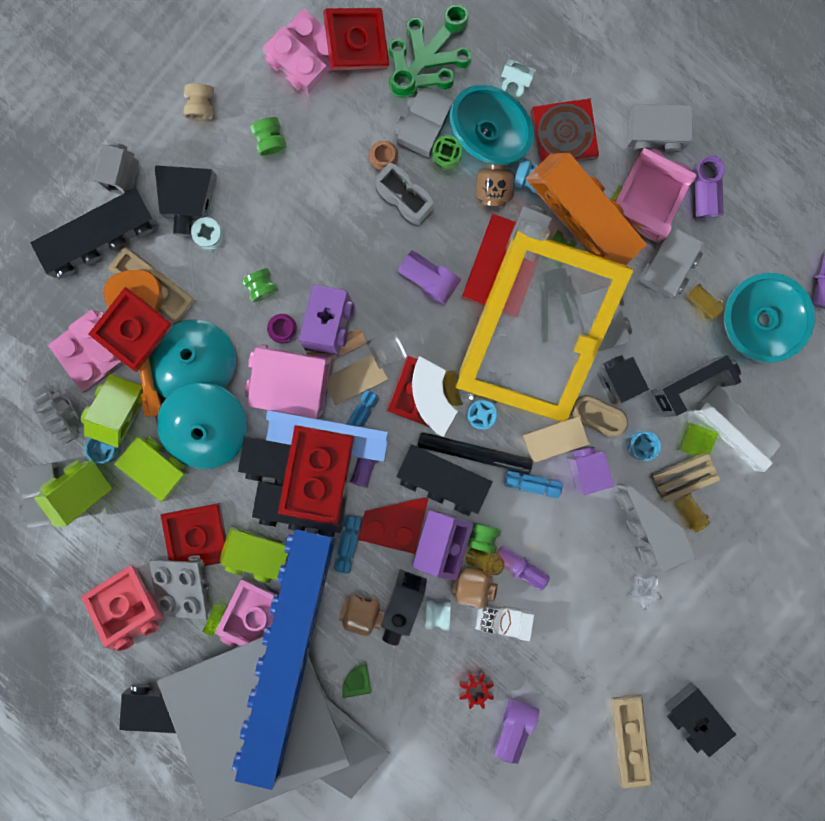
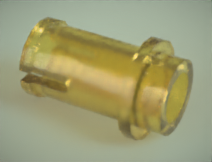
[686,283,725,321]
[443,370,463,407]
[675,493,710,533]
[466,548,504,576]

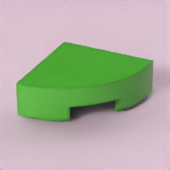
[342,662,372,698]

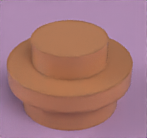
[369,141,399,171]

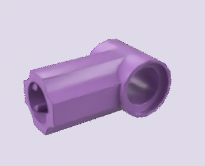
[692,156,725,218]
[398,250,461,305]
[494,699,540,764]

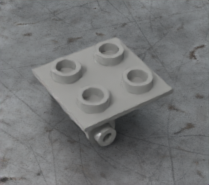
[149,555,211,620]

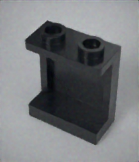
[651,355,742,417]

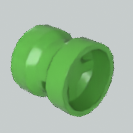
[250,117,287,156]
[432,135,462,171]

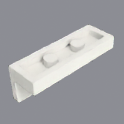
[692,386,781,472]

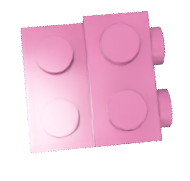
[263,8,331,94]
[48,309,124,393]
[215,578,277,647]

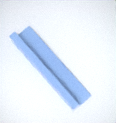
[266,410,390,462]

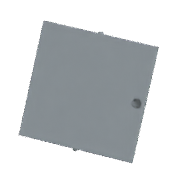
[157,637,351,821]

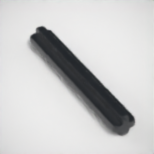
[418,432,533,474]

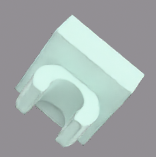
[501,59,536,97]

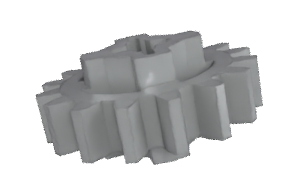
[31,381,79,444]

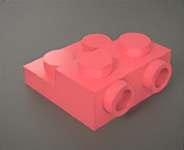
[81,565,164,652]

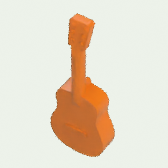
[103,270,163,417]

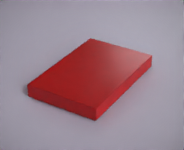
[462,213,548,317]
[278,425,355,525]

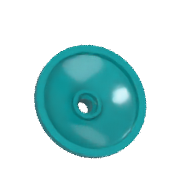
[450,85,534,165]
[724,273,815,363]
[149,319,236,399]
[157,382,248,469]

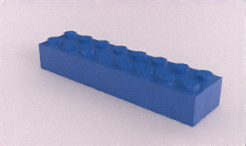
[232,529,336,790]

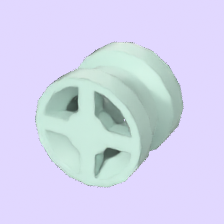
[191,217,224,250]
[425,599,451,631]

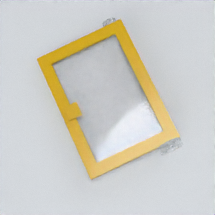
[455,219,633,421]

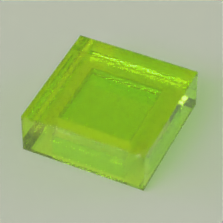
[678,423,719,456]
[202,601,228,636]

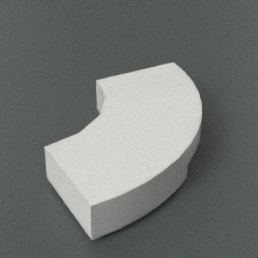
[412,356,458,437]

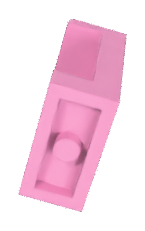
[615,148,697,244]
[245,344,332,419]

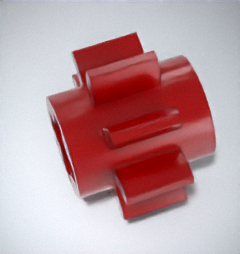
[459,671,494,709]

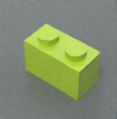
[81,374,143,448]
[114,436,189,502]
[34,460,112,527]
[219,526,288,583]

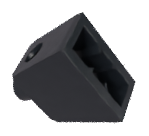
[155,165,217,237]
[381,569,427,646]

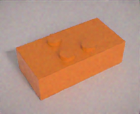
[525,153,647,266]

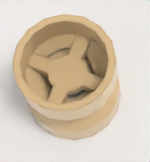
[183,83,214,121]

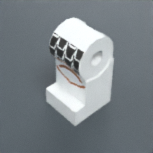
[475,605,534,641]

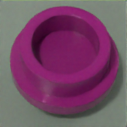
[267,314,297,343]

